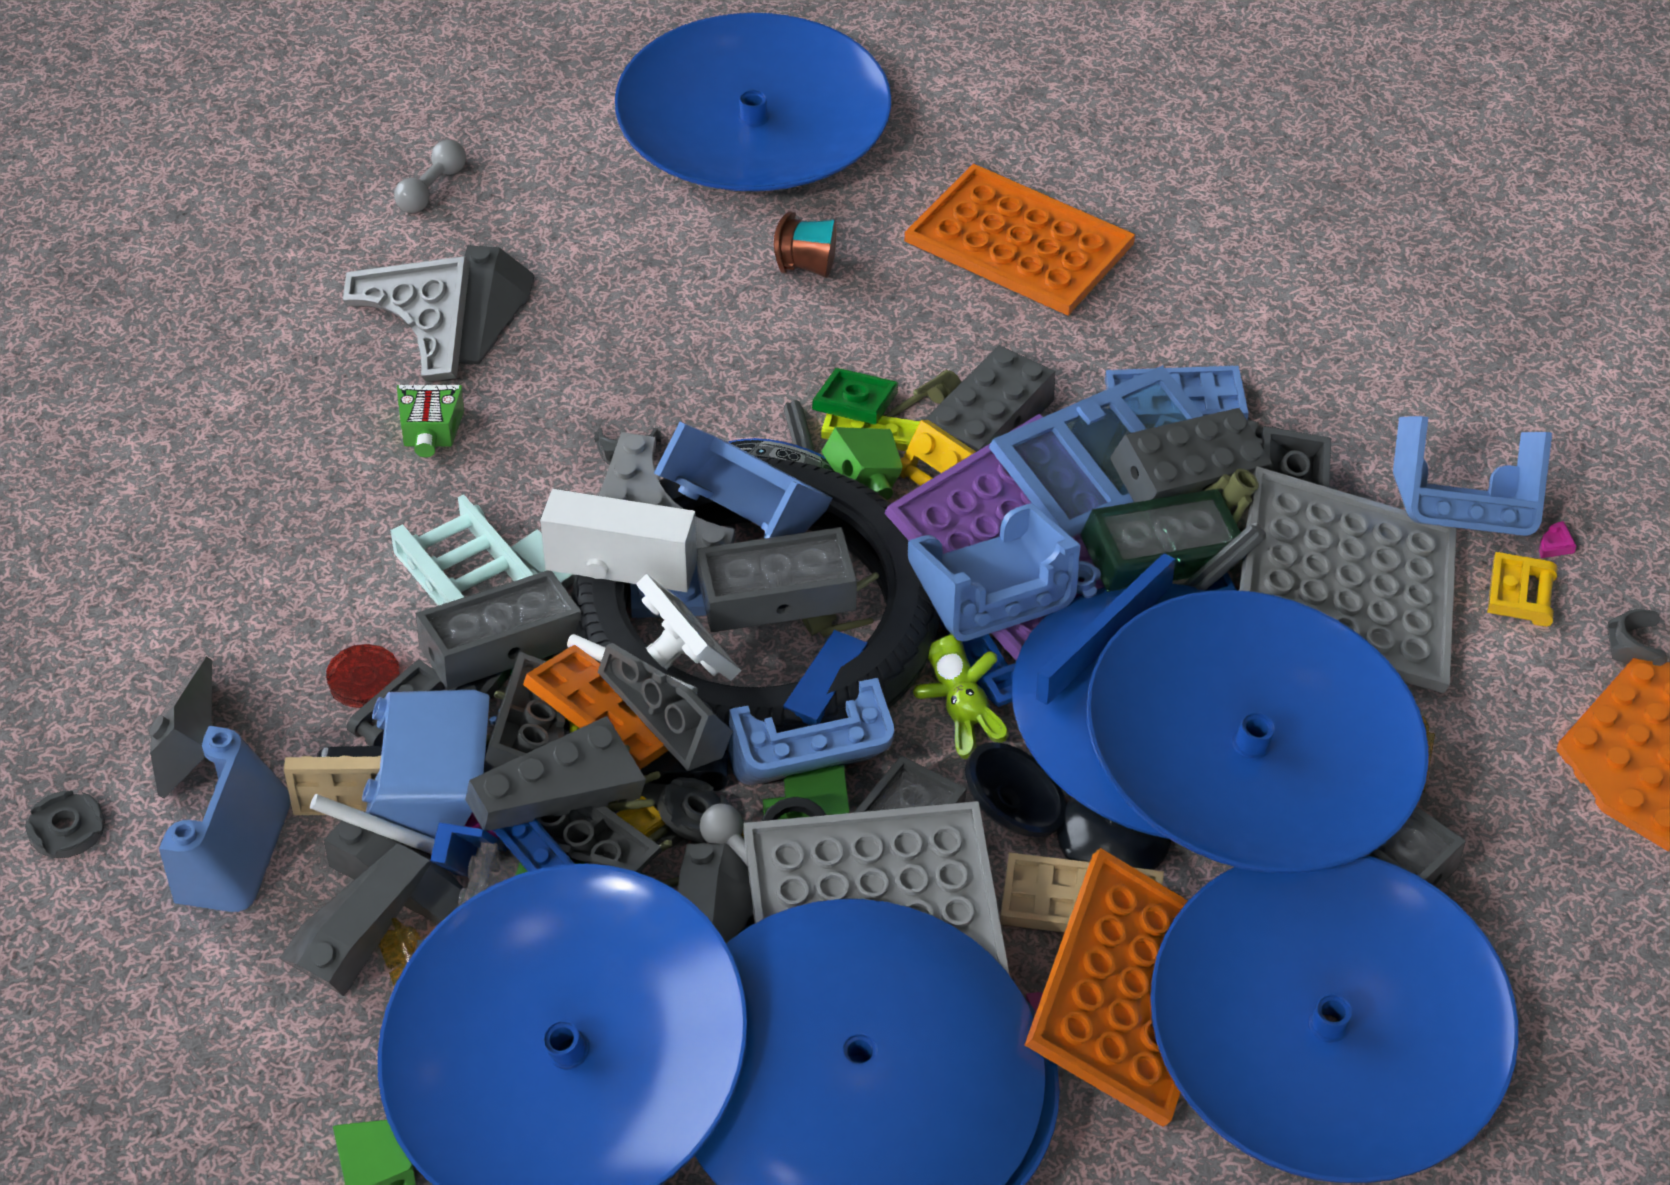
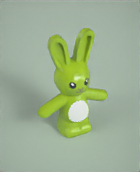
[913,634,1009,759]

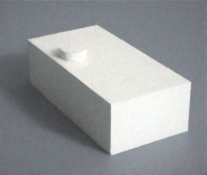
[540,489,697,592]

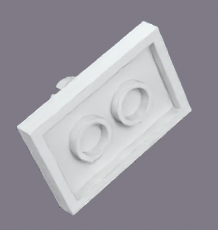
[636,574,741,681]

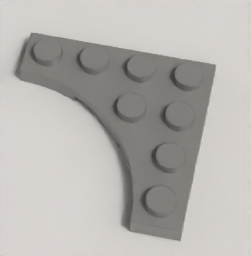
[343,256,470,382]
[599,432,735,548]

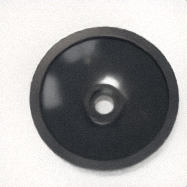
[965,742,1067,837]
[1057,797,1171,870]

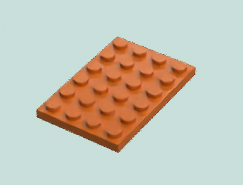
[904,163,1135,316]
[1024,848,1188,1127]

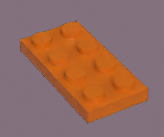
[523,644,668,770]

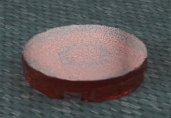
[326,644,400,708]

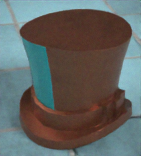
[774,211,837,278]

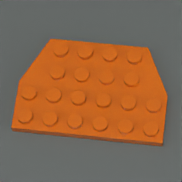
[1556,658,1670,852]

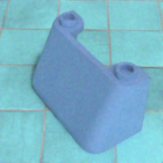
[908,503,1080,641]
[729,678,894,785]
[362,690,489,839]
[159,726,291,912]

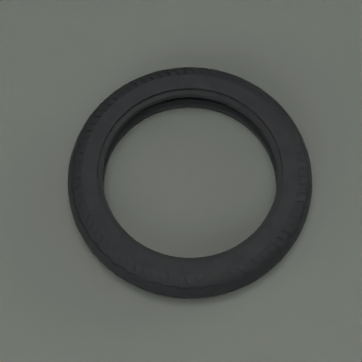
[572,458,940,754]

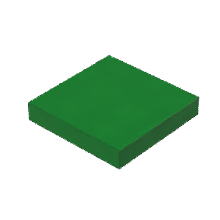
[812,368,899,425]

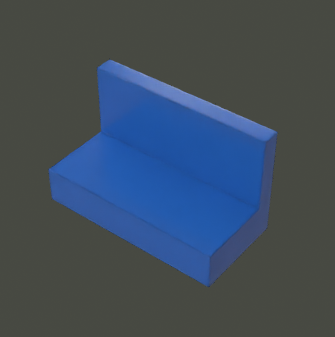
[430,822,507,878]

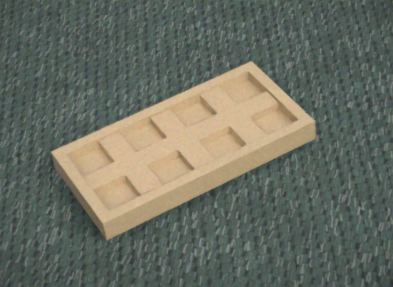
[284,756,381,815]
[1000,852,1164,933]

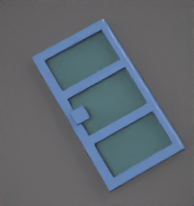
[989,365,1203,537]

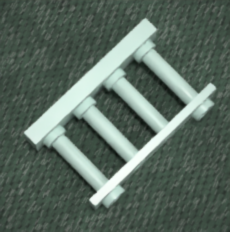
[390,494,538,606]

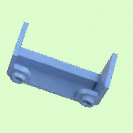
[1393,416,1552,536]
[654,422,833,538]

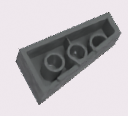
[465,716,646,831]

